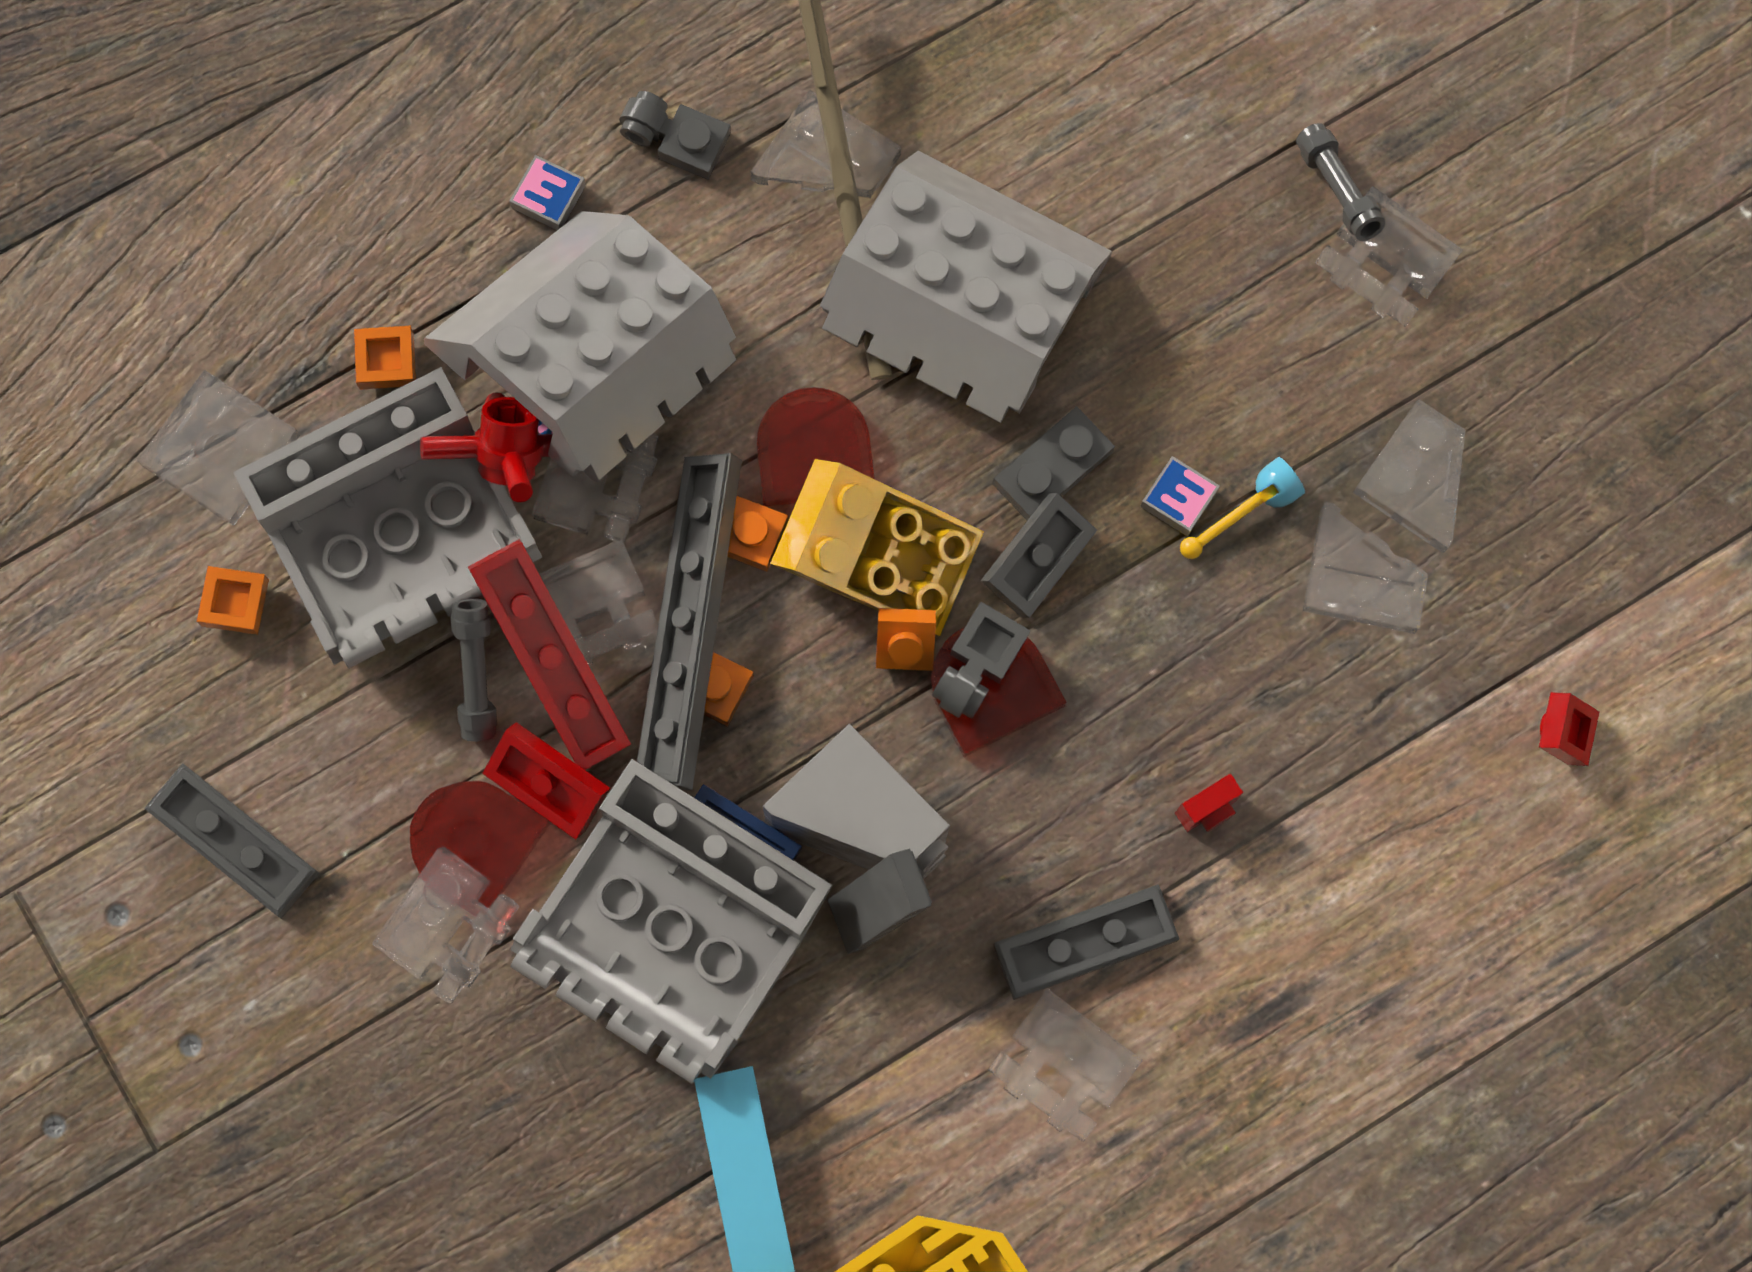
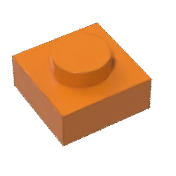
[354,325,416,390]
[728,496,788,572]
[197,566,269,635]
[876,608,936,671]
[704,652,754,727]

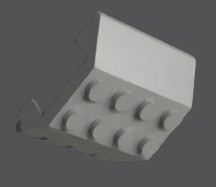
[820,151,1112,423]
[424,211,736,482]
[233,367,542,669]
[510,759,832,1084]

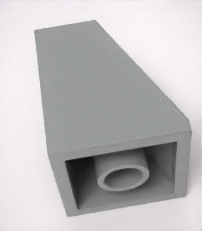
[763,724,950,879]

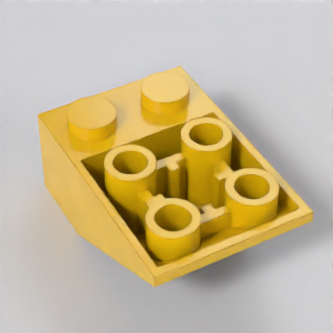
[770,459,984,636]

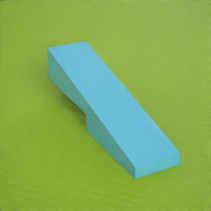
[694,1066,795,1272]

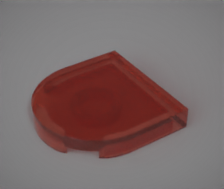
[757,387,875,506]
[931,627,1067,757]
[410,781,550,920]

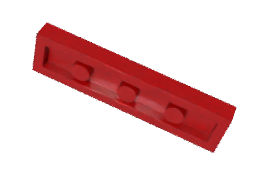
[468,539,631,770]

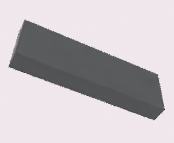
[144,763,319,919]
[828,848,932,954]
[993,884,1179,1000]

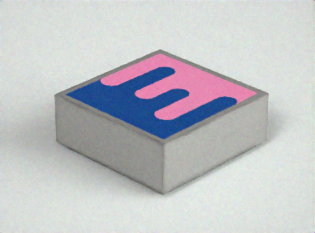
[509,155,586,230]
[1140,456,1220,536]

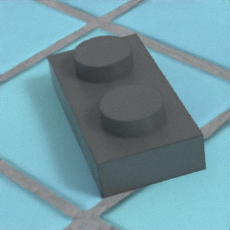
[993,406,1115,520]
[980,493,1097,618]

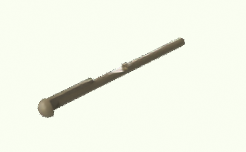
[798,0,892,380]

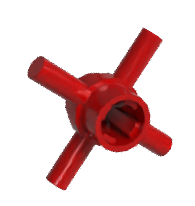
[420,392,553,503]

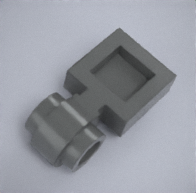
[619,91,731,180]
[932,602,1030,719]

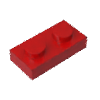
[482,722,610,840]

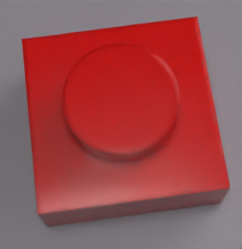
[1539,692,1600,766]
[1175,773,1243,832]

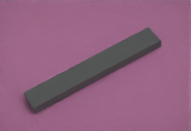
[637,453,742,791]

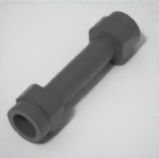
[1296,123,1386,241]
[451,599,497,742]

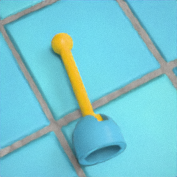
[1180,457,1305,559]

